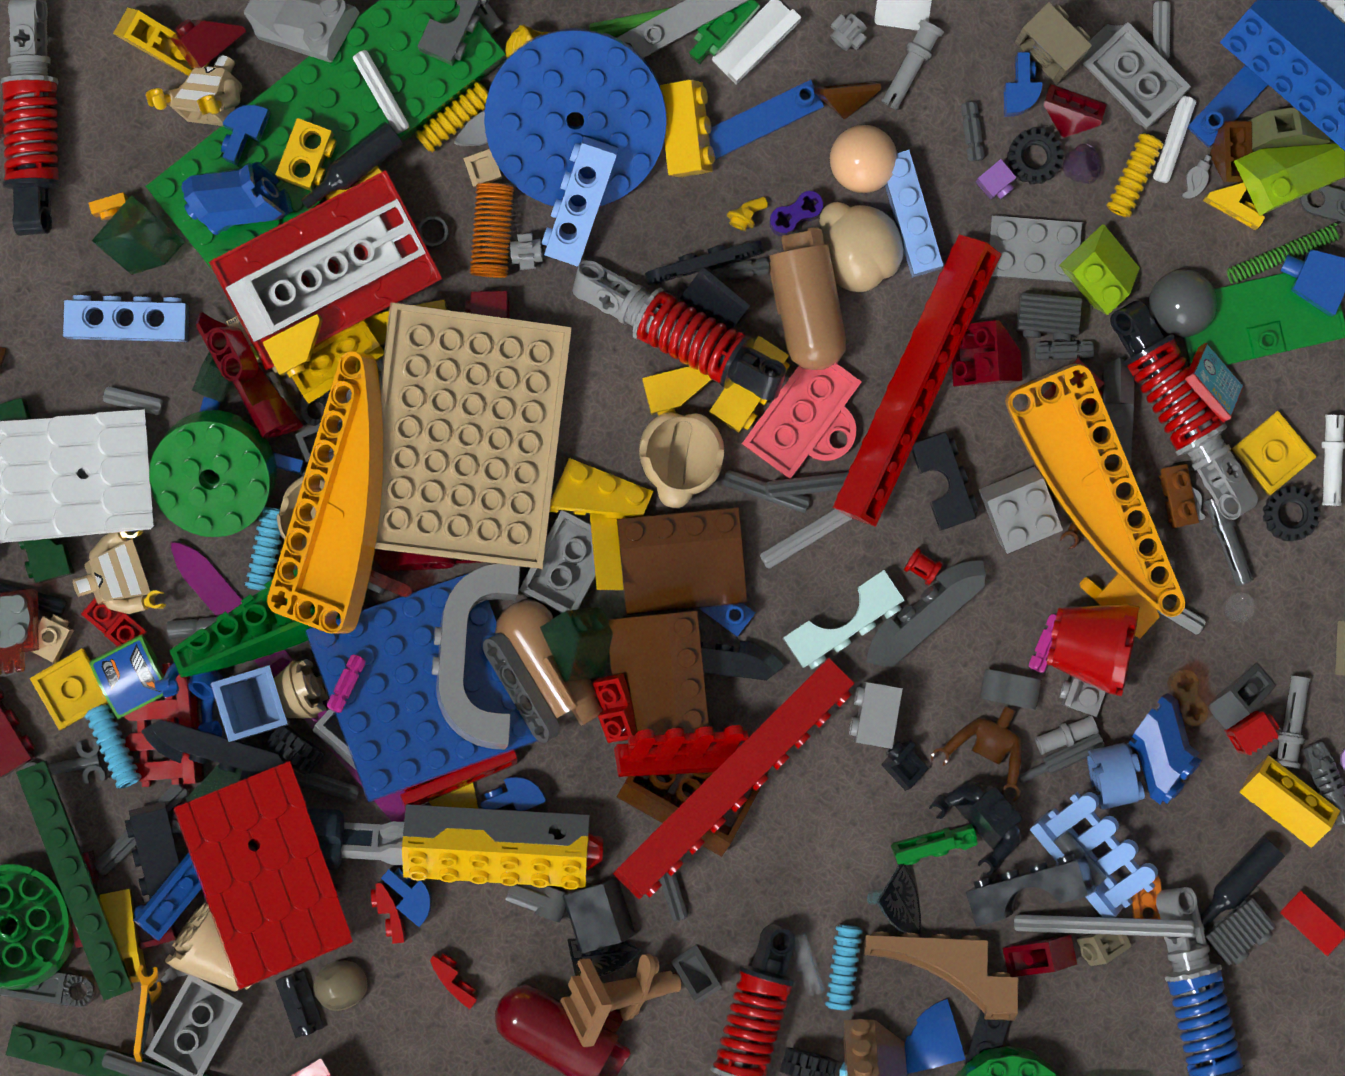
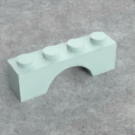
[783,570,904,669]

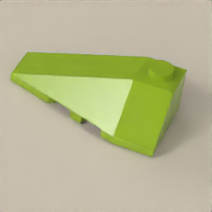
[1234,143,1345,216]

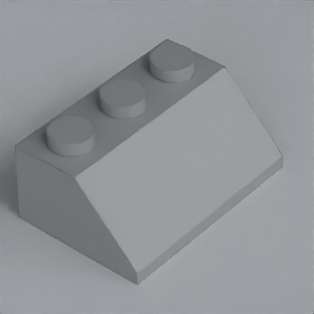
[145,975,243,1076]

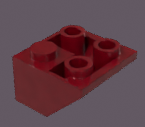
[952,320,1023,387]

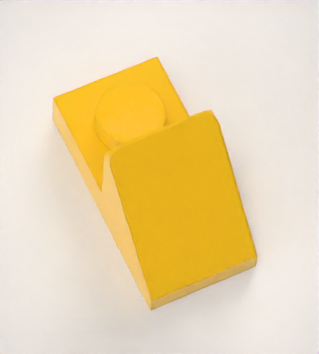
[1203,182,1265,230]

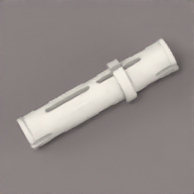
[1322,415,1345,506]

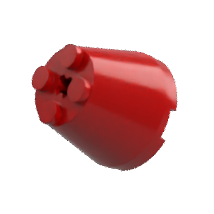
[1047,604,1140,696]

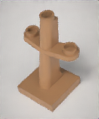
[561,953,681,1047]

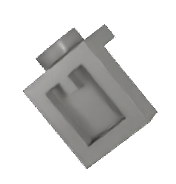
[1059,676,1106,717]

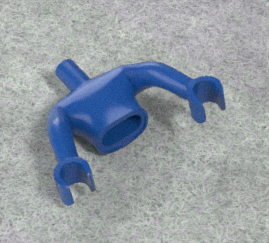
[154,663,223,736]

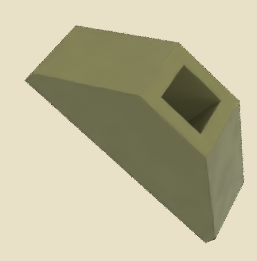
[1249,107,1330,152]

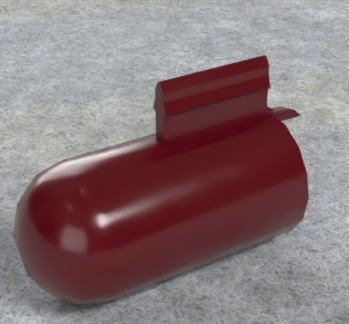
[495,985,631,1076]

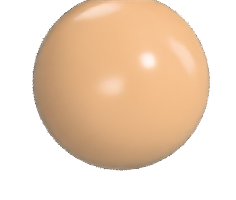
[830,125,897,193]

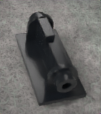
[275,971,324,1038]

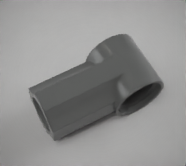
[506,884,568,923]

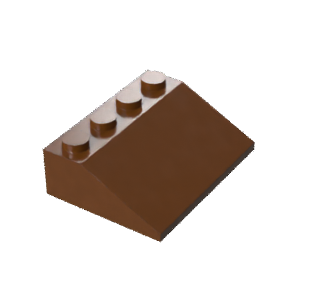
[617,508,747,615]
[606,611,709,741]
[616,771,769,857]

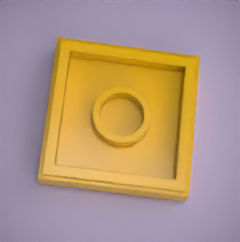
[1231,411,1316,496]
[30,648,108,731]

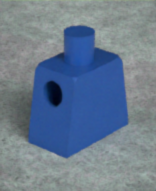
[1280,250,1345,317]

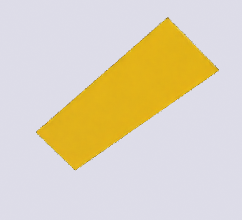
[590,513,624,590]

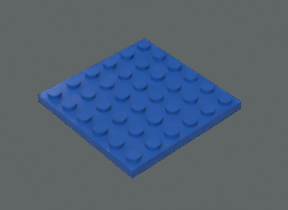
[305,573,538,802]

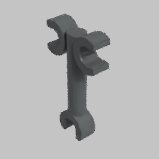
[23,739,107,784]

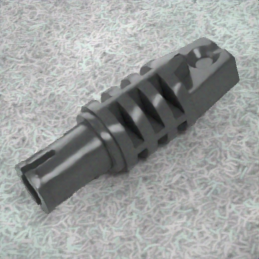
[1304,742,1345,826]

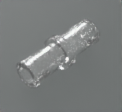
[793,933,826,997]

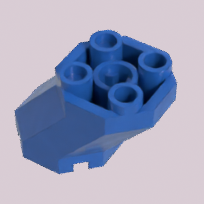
[181,162,292,235]
[1128,692,1202,804]

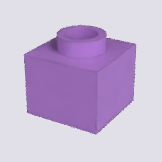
[976,159,1016,200]

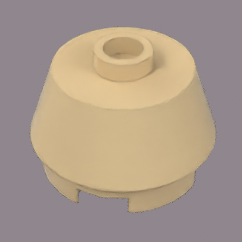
[274,659,328,718]

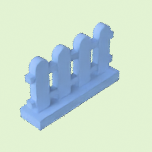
[1030,792,1158,918]

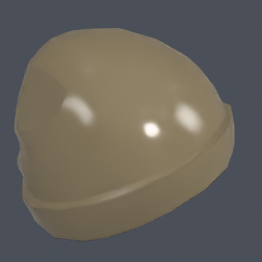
[313,960,368,1011]

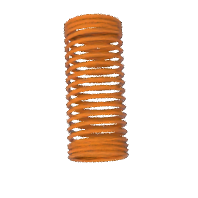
[469,183,515,278]

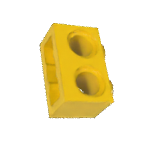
[276,118,336,191]

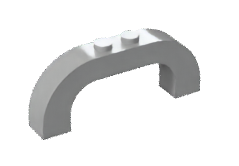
[432,564,520,750]

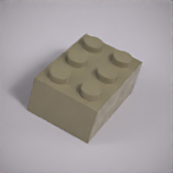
[1014,2,1092,85]

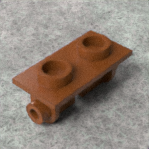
[1159,464,1199,528]

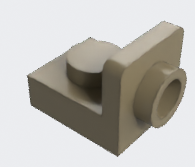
[1077,934,1132,966]

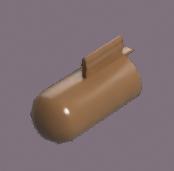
[769,227,846,370]
[495,600,603,726]

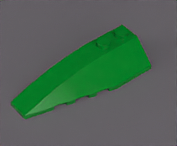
[169,568,341,678]

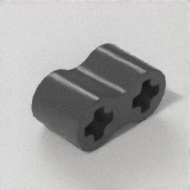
[980,669,1042,710]

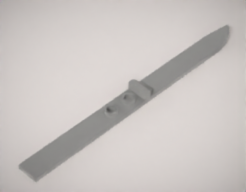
[454,0,749,146]

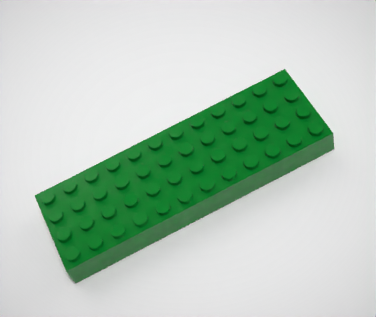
[145,0,507,272]

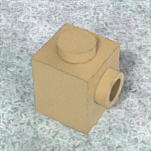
[26,614,74,663]

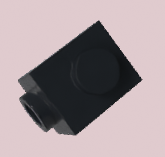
[881,740,929,791]

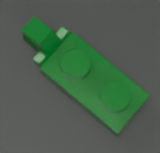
[689,0,760,65]
[891,824,978,865]

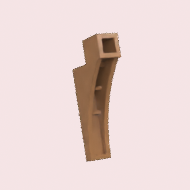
[864,932,1018,1021]

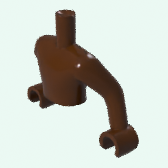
[931,706,1022,802]

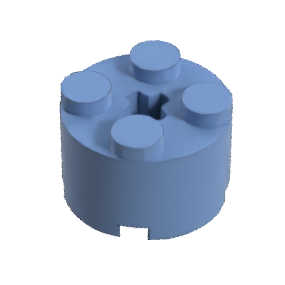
[1087,742,1145,810]

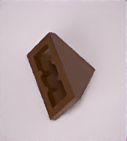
[814,81,881,119]
[1210,121,1253,183]

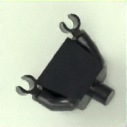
[929,781,1022,875]

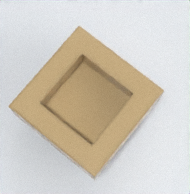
[463,149,502,188]

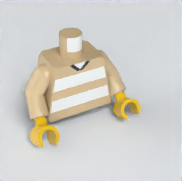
[146,55,242,126]
[73,530,166,614]

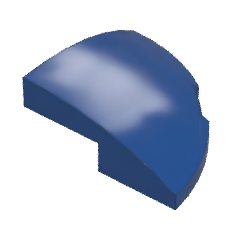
[905,999,965,1074]

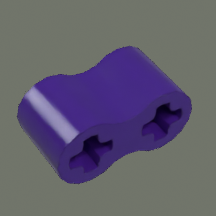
[769,191,823,236]

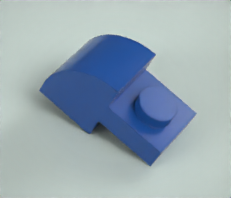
[1004,52,1042,117]
[221,105,271,165]
[481,776,547,811]
[381,867,432,927]

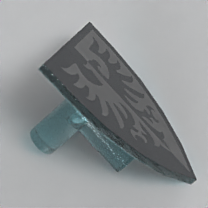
[867,863,921,934]
[567,938,641,978]

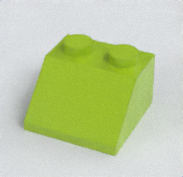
[1059,224,1140,315]

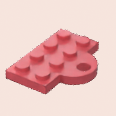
[742,363,861,479]

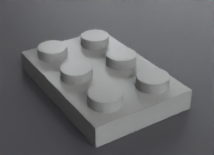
[989,215,1082,283]

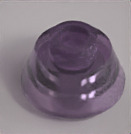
[1063,143,1101,184]

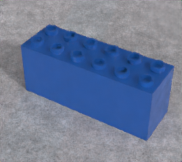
[1220,0,1345,151]

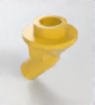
[727,197,768,231]

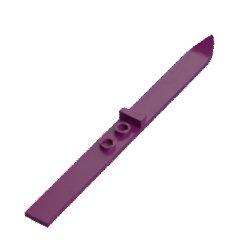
[170,541,405,822]

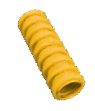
[415,82,488,153]
[1106,133,1164,217]

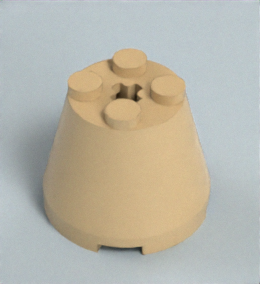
[165,903,251,992]

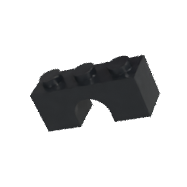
[911,433,979,531]

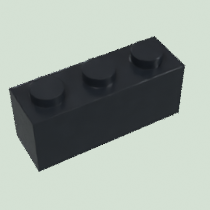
[125,802,179,899]

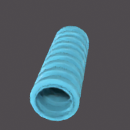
[245,507,281,591]
[84,704,142,789]
[825,924,863,1011]

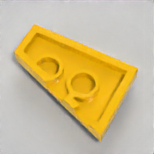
[549,458,653,519]

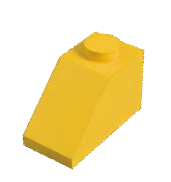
[263,314,323,378]

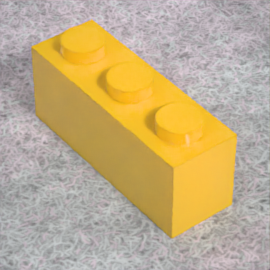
[660,80,715,177]
[709,336,790,433]
[1239,755,1341,848]

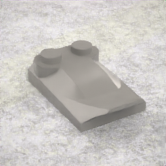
[244,0,360,63]
[1084,22,1191,130]
[519,510,595,619]

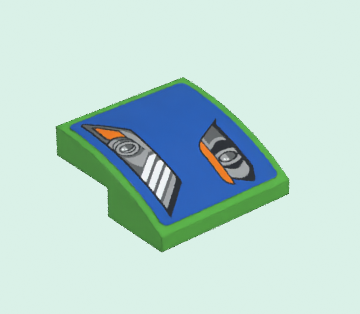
[89,634,164,719]

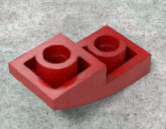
[81,597,147,646]
[593,674,636,743]
[371,881,406,944]
[1280,890,1345,957]
[430,953,478,1009]

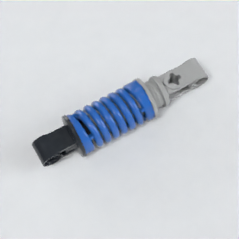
[1156,887,1246,1076]

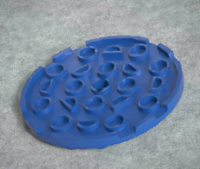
[484,28,667,207]

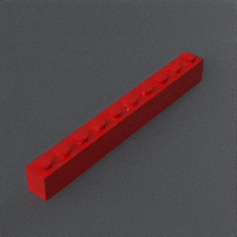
[833,234,1002,527]
[613,658,855,900]

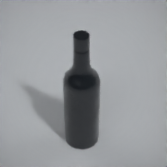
[301,122,403,209]
[1200,836,1285,929]

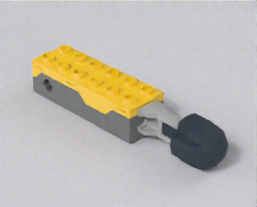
[307,804,604,890]

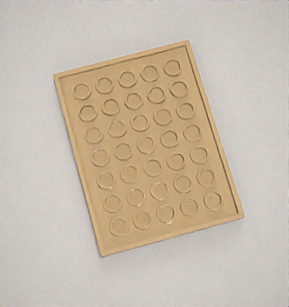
[375,303,572,569]

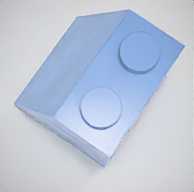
[211,665,287,742]

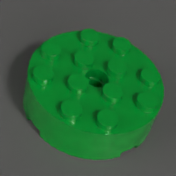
[149,410,277,537]
[0,864,74,990]

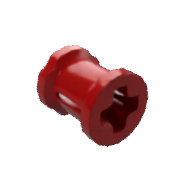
[903,547,943,586]

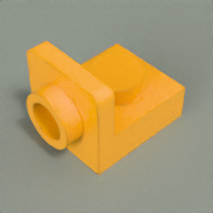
[88,192,138,226]

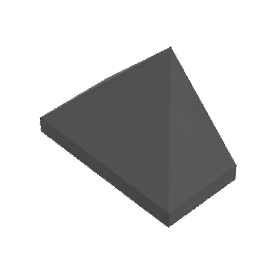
[671,945,722,1004]

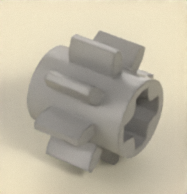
[830,13,867,51]
[510,233,543,270]

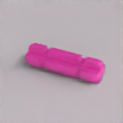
[1028,614,1057,673]
[327,654,366,713]

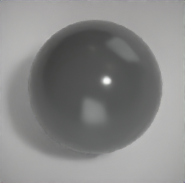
[1149,270,1217,337]

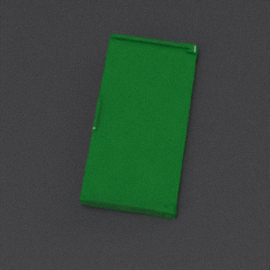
[1183,273,1345,365]

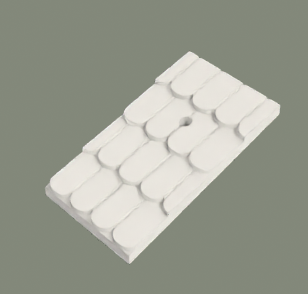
[0,409,154,543]

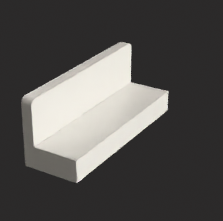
[712,0,801,85]

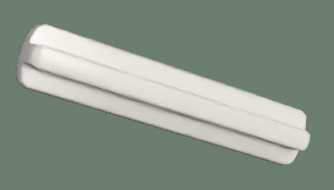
[353,50,409,134]
[1153,96,1196,183]

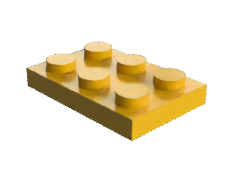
[292,320,384,404]

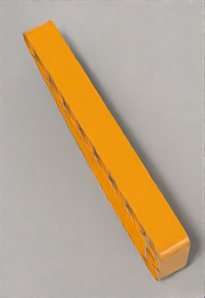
[267,351,383,634]
[1005,363,1185,617]

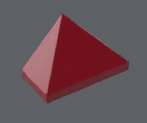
[1044,84,1107,138]

